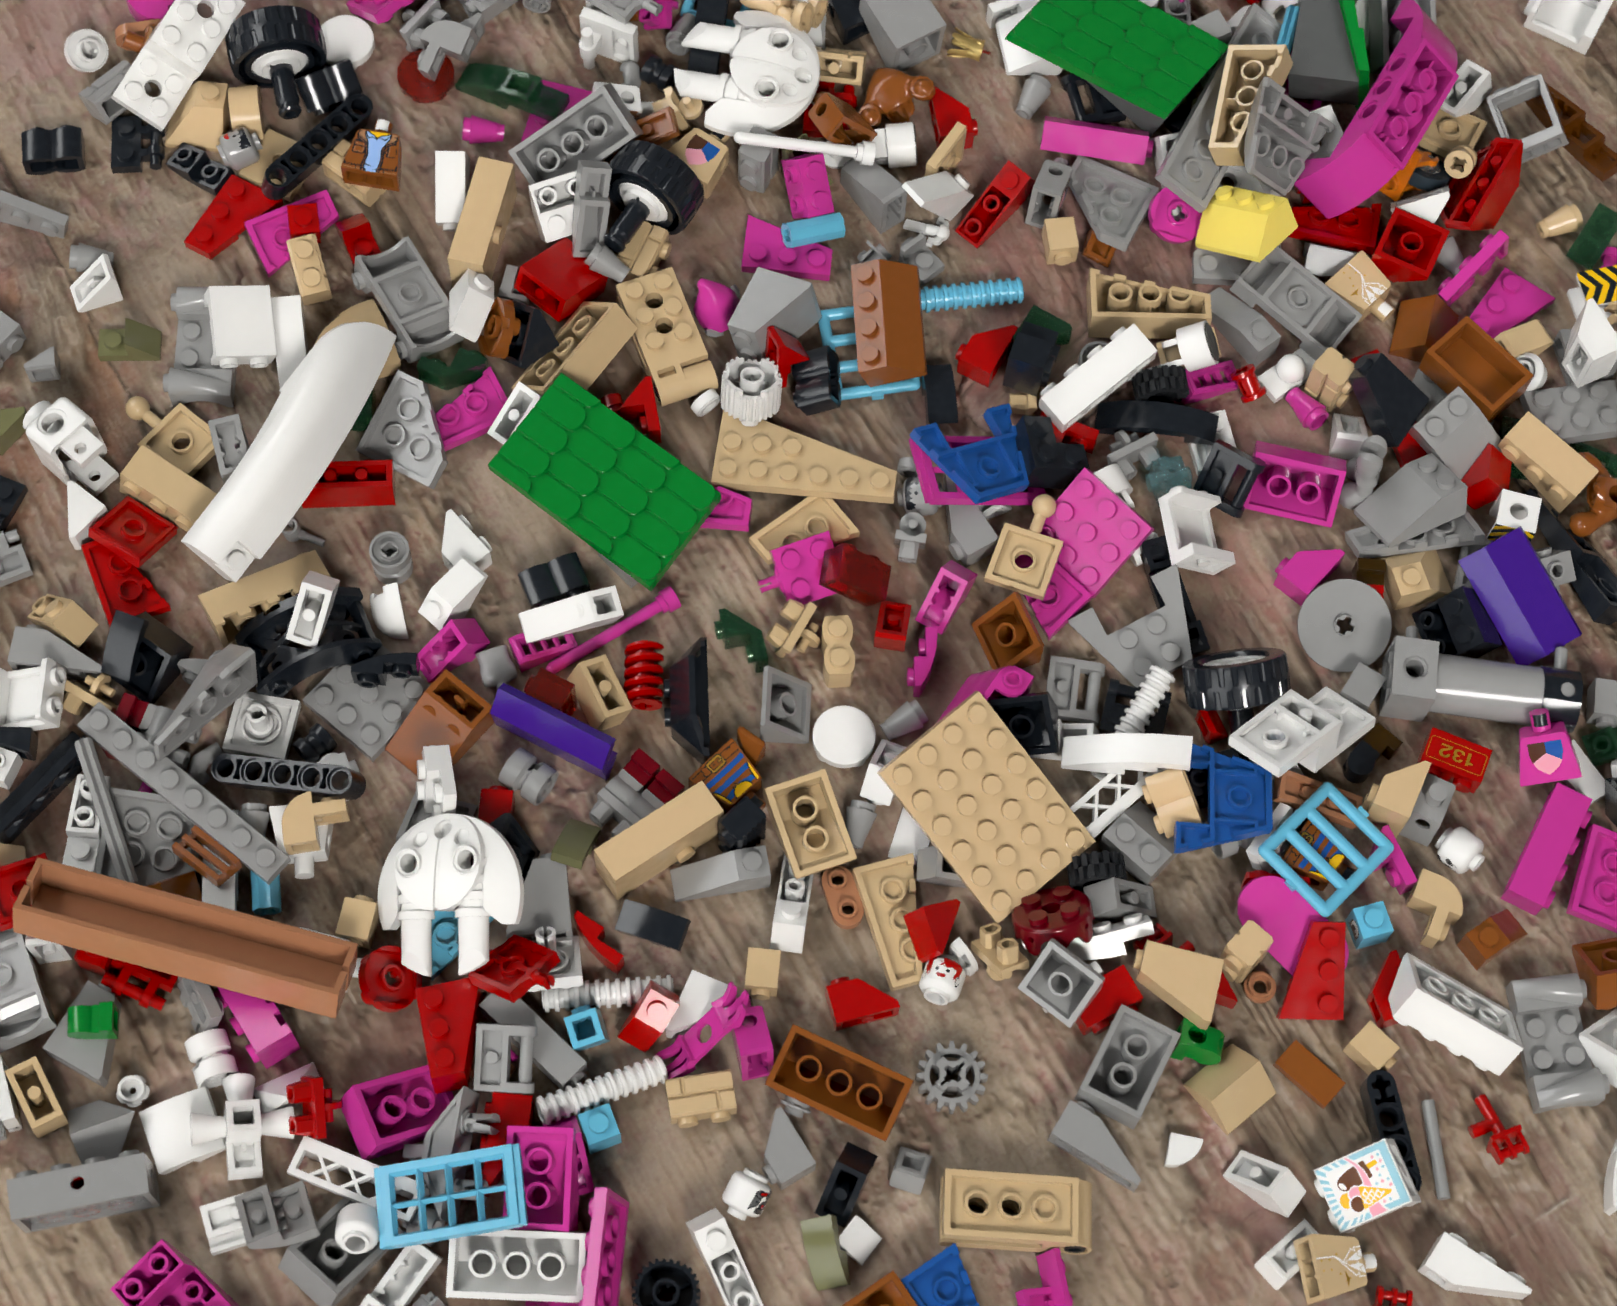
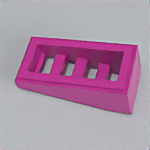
[1182,360,1239,405]
[508,633,578,673]

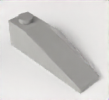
[154,644,258,761]

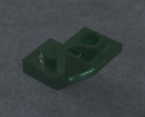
[1566,202,1617,270]
[417,348,489,391]
[714,608,768,673]

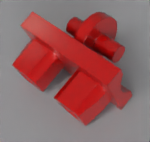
[286,1075,343,1139]

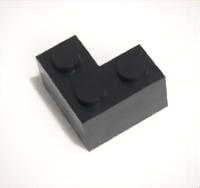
[1003,321,1061,397]
[1015,415,1090,489]

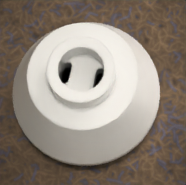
[1516,353,1548,392]

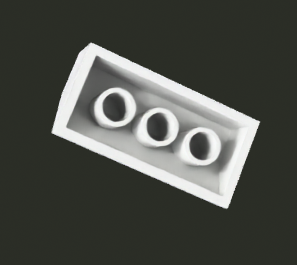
[1388,952,1524,1076]
[446,1229,588,1303]

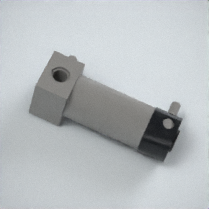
[1378,625,1583,734]

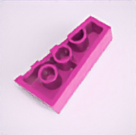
[213,987,301,1069]

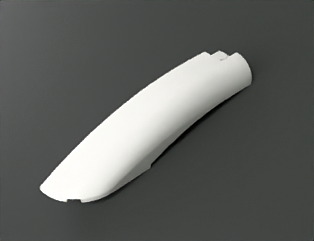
[181,322,397,583]

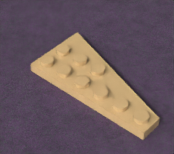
[711,410,897,504]

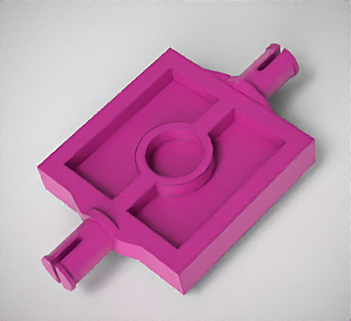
[757,531,860,605]

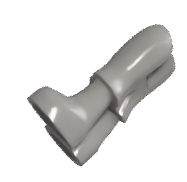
[1339,435,1387,510]

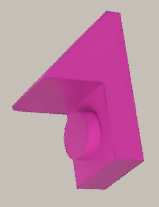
[1369,825,1418,895]

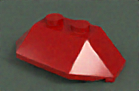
[1440,137,1523,231]

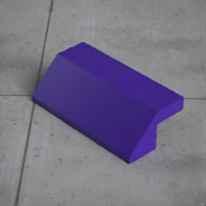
[1458,526,1582,666]
[490,683,618,781]

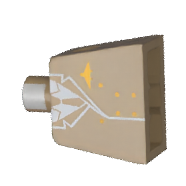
[1325,250,1395,323]
[1293,1234,1377,1305]

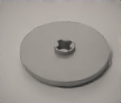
[1297,579,1392,672]

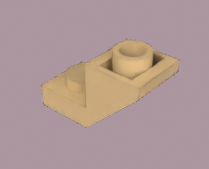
[1493,319,1554,359]

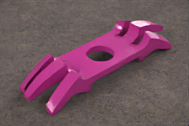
[655,981,749,1079]

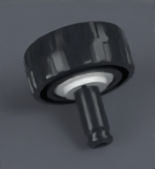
[225,5,327,120]
[604,140,704,253]
[1182,648,1291,761]

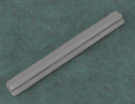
[75,737,138,884]

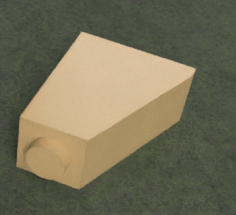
[1133,940,1224,1030]

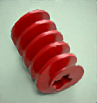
[623,640,664,711]

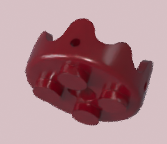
[1012,885,1095,956]

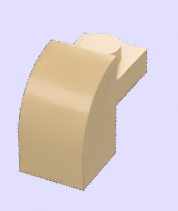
[228,84,265,140]
[282,791,350,855]
[1406,868,1463,949]

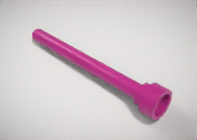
[546,586,681,675]

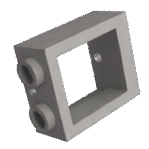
[1486,74,1569,164]
[208,414,250,484]

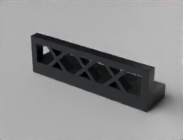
[0,731,98,844]

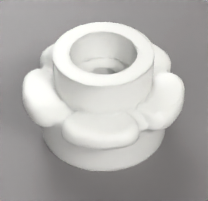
[116,1075,150,1107]

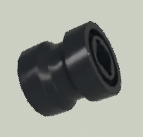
[640,55,679,94]
[292,723,337,763]

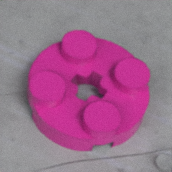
[1148,187,1203,244]

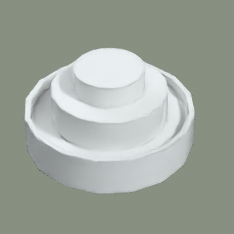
[64,29,108,72]

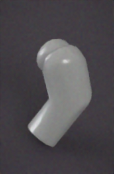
[620,61,641,88]
[187,742,224,785]

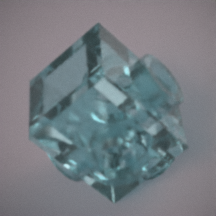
[1145,455,1192,508]

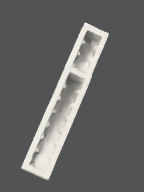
[359,1244,443,1306]

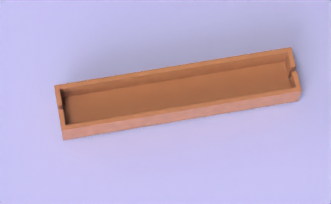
[13,857,358,1019]

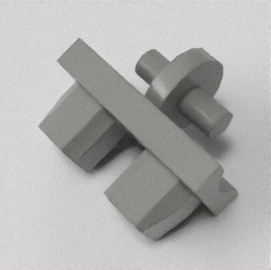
[399,0,452,54]
[1105,430,1162,481]
[894,512,927,564]

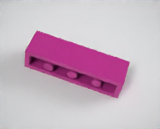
[1500,782,1593,916]

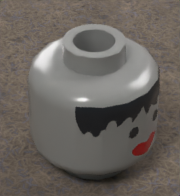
[216,127,263,171]
[897,476,943,516]

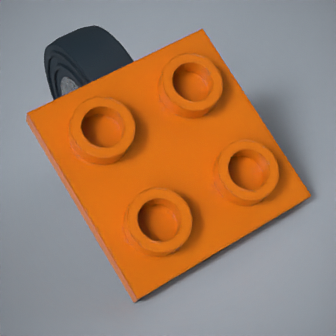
[1379,148,1450,202]

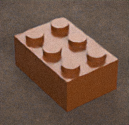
[1418,316,1534,423]

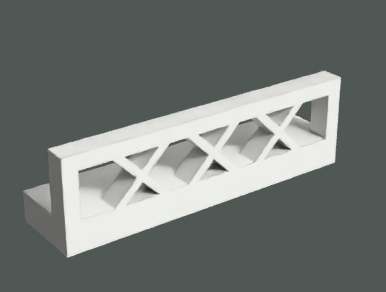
[1070,768,1167,838]
[287,1136,430,1224]

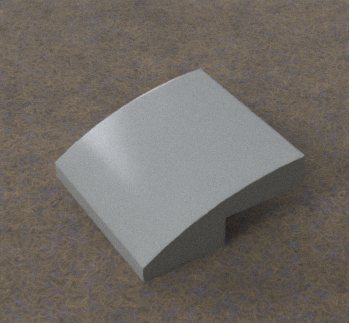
[234,1180,320,1249]

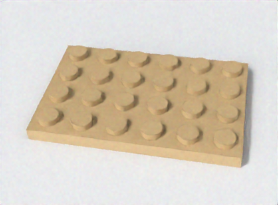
[877,691,1096,924]

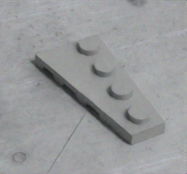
[0,190,69,239]
[1345,509,1485,559]

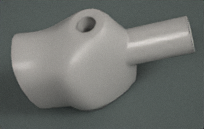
[475,645,517,690]

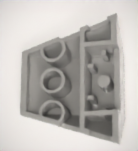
[1244,76,1336,196]

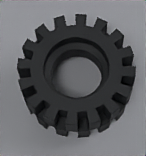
[1132,365,1189,404]
[1067,850,1127,893]

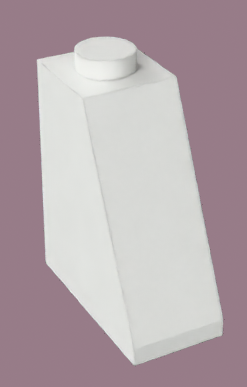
[435,151,470,231]

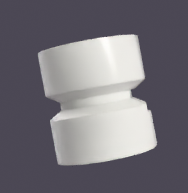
[184,1028,239,1089]

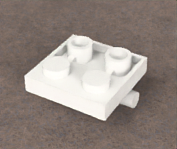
[579,7,639,69]

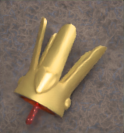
[947,27,991,62]

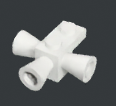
[190,1073,295,1180]

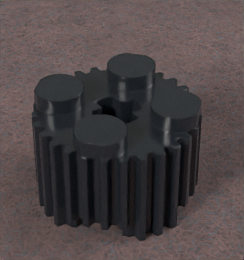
[632,1258,701,1306]

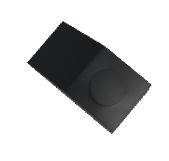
[815,1142,878,1228]

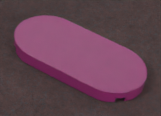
[1237,875,1349,976]

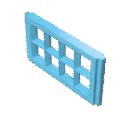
[374,1143,528,1250]

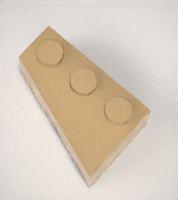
[1497,411,1599,514]

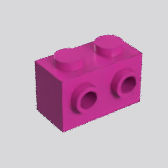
[781,153,834,219]

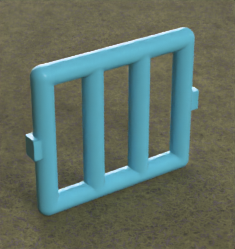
[818,306,921,401]
[1258,782,1394,917]

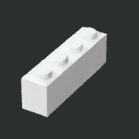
[1038,323,1158,433]

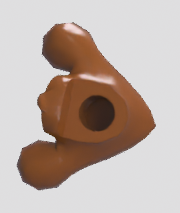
[859,67,935,129]
[1569,452,1617,537]

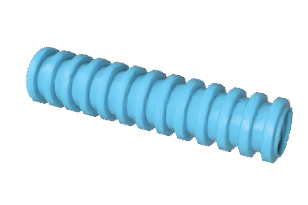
[921,277,1024,313]

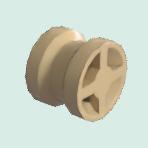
[1444,144,1477,179]

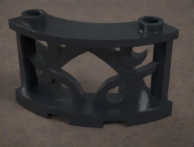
[235,587,382,697]

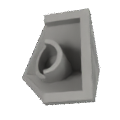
[67,1100,135,1165]

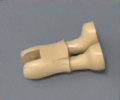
[740,0,828,33]

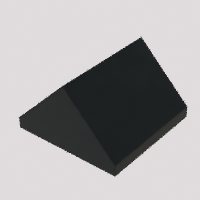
[500,299,559,369]
[987,692,1059,755]

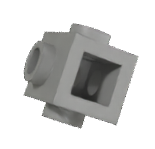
[1535,547,1576,590]

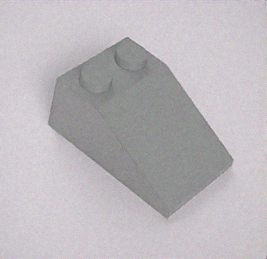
[1408,386,1502,480]
[1354,453,1468,548]
[1074,1004,1181,1130]
[278,1188,404,1306]

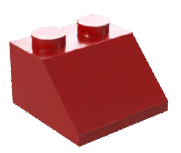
[1371,207,1450,282]

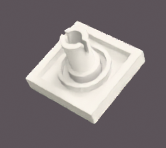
[222,691,301,760]
[528,926,583,992]

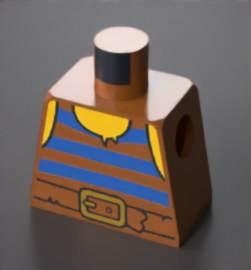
[688,738,766,814]
[1282,820,1356,891]

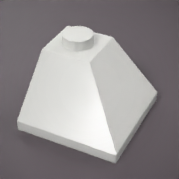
[1579,1008,1617,1088]

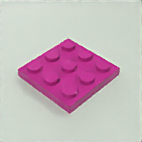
[1041,467,1155,598]

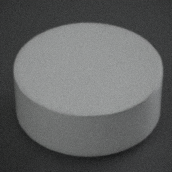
[897,457,918,478]

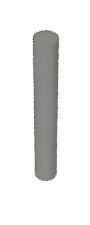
[1421,1099,1451,1200]

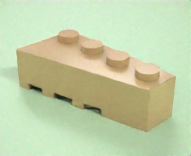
[1208,44,1293,166]
[1086,268,1212,339]
[119,444,217,532]
[198,550,331,648]

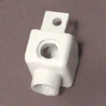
[23,397,119,496]

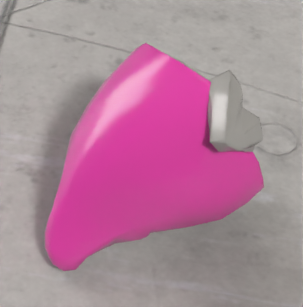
[693,278,740,337]

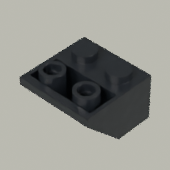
[1412,586,1502,659]

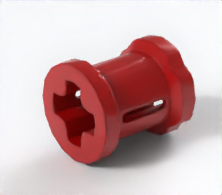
[1230,364,1267,403]

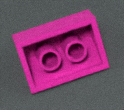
[1243,440,1347,528]

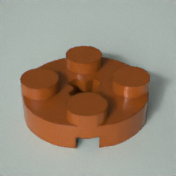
[478,297,521,359]

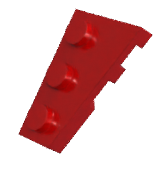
[184,174,284,260]
[1288,203,1382,255]
[81,541,171,628]
[1276,921,1346,1020]

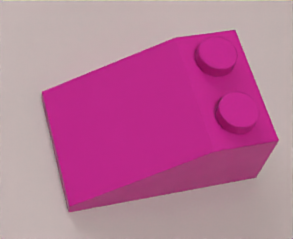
[340,1065,454,1160]
[503,1125,579,1232]

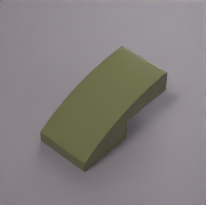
[550,818,601,870]
[800,1214,851,1291]

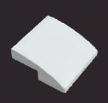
[139,1086,226,1175]

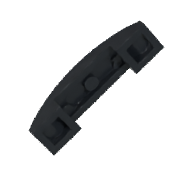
[1094,400,1219,446]
[1140,535,1211,655]

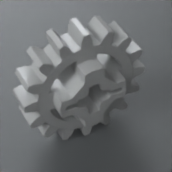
[915,1041,988,1115]

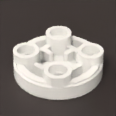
[321,15,375,71]
[812,705,876,768]

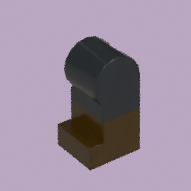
[1342,723,1403,784]

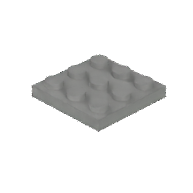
[302,646,430,762]
[94,787,203,886]

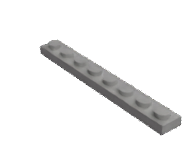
[77,702,291,885]

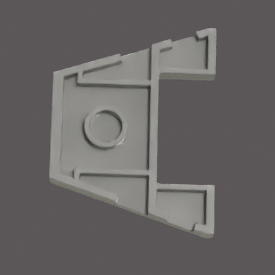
[1068,564,1193,688]

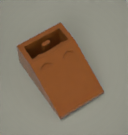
[385,669,494,780]

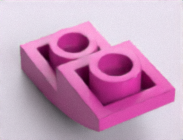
[907,627,938,697]

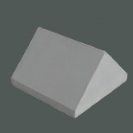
[760,666,812,744]
[1018,938,1106,1028]

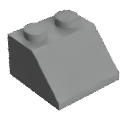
[1098,801,1178,886]

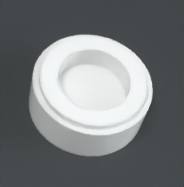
[690,388,720,417]

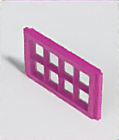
[908,436,1046,505]

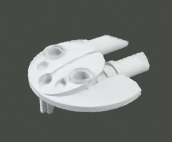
[674,10,820,137]
[377,813,524,977]

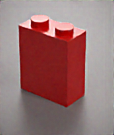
[514,237,608,322]

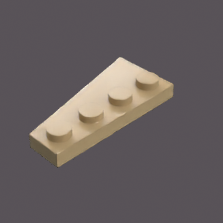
[851,853,923,992]

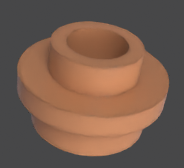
[1243,971,1276,1004]

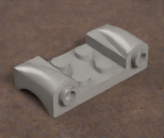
[351,236,464,363]
[1229,246,1363,360]
[163,287,237,407]
[0,928,57,1053]
[1505,973,1610,1114]

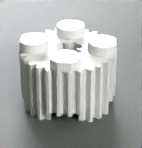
[720,356,782,427]

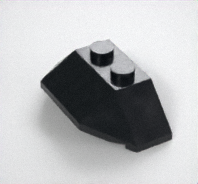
[664,637,710,765]

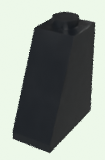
[1348,353,1430,447]

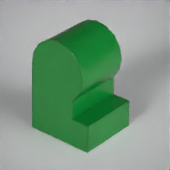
[67,1001,119,1039]
[1170,1018,1225,1065]

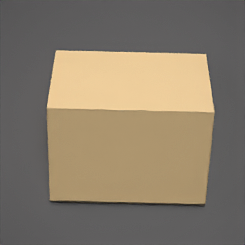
[1183,1044,1276,1136]

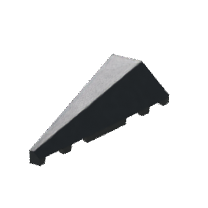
[1525,488,1617,625]

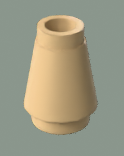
[1536,204,1583,239]

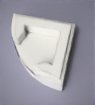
[948,937,979,976]
[1164,1132,1204,1168]

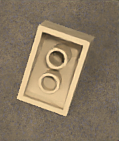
[763,769,857,880]

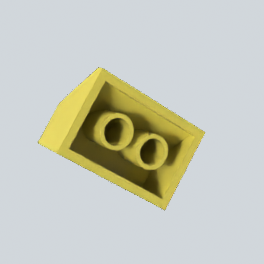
[1195,185,1298,263]

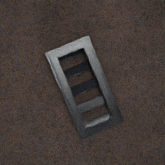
[0,727,38,761]

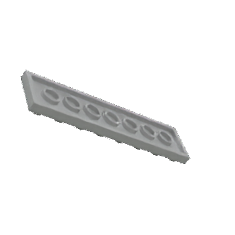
[1154,3,1293,213]

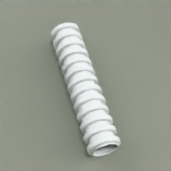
[1090,665,1175,783]
[542,975,674,1013]
[536,1055,668,1125]

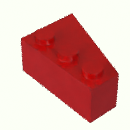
[415,978,484,1094]

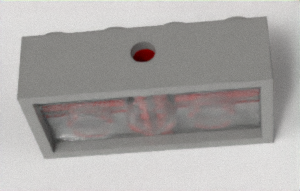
[6,1150,161,1233]

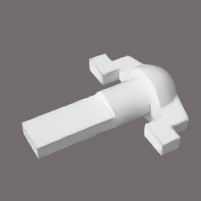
[903,216,950,247]

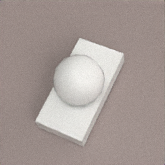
[1257,348,1315,404]

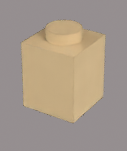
[1042,216,1079,265]
[335,895,379,949]
[745,947,781,1000]
[1343,1020,1400,1075]

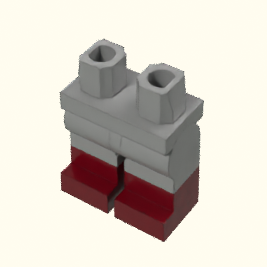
[101,692,202,771]
[589,748,685,837]

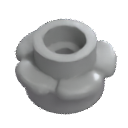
[780,1095,812,1118]

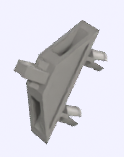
[402,1086,501,1223]

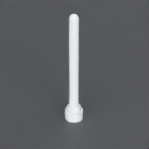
[734,132,876,166]

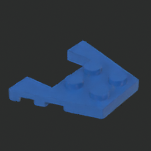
[909,403,1029,504]
[1174,744,1273,854]

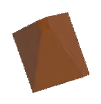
[1082,229,1117,268]
[737,726,766,767]

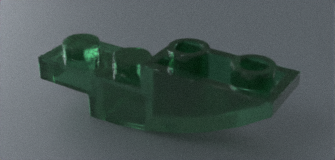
[455,63,570,121]

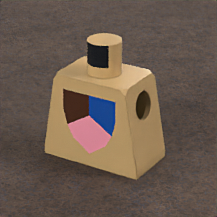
[668,128,730,199]

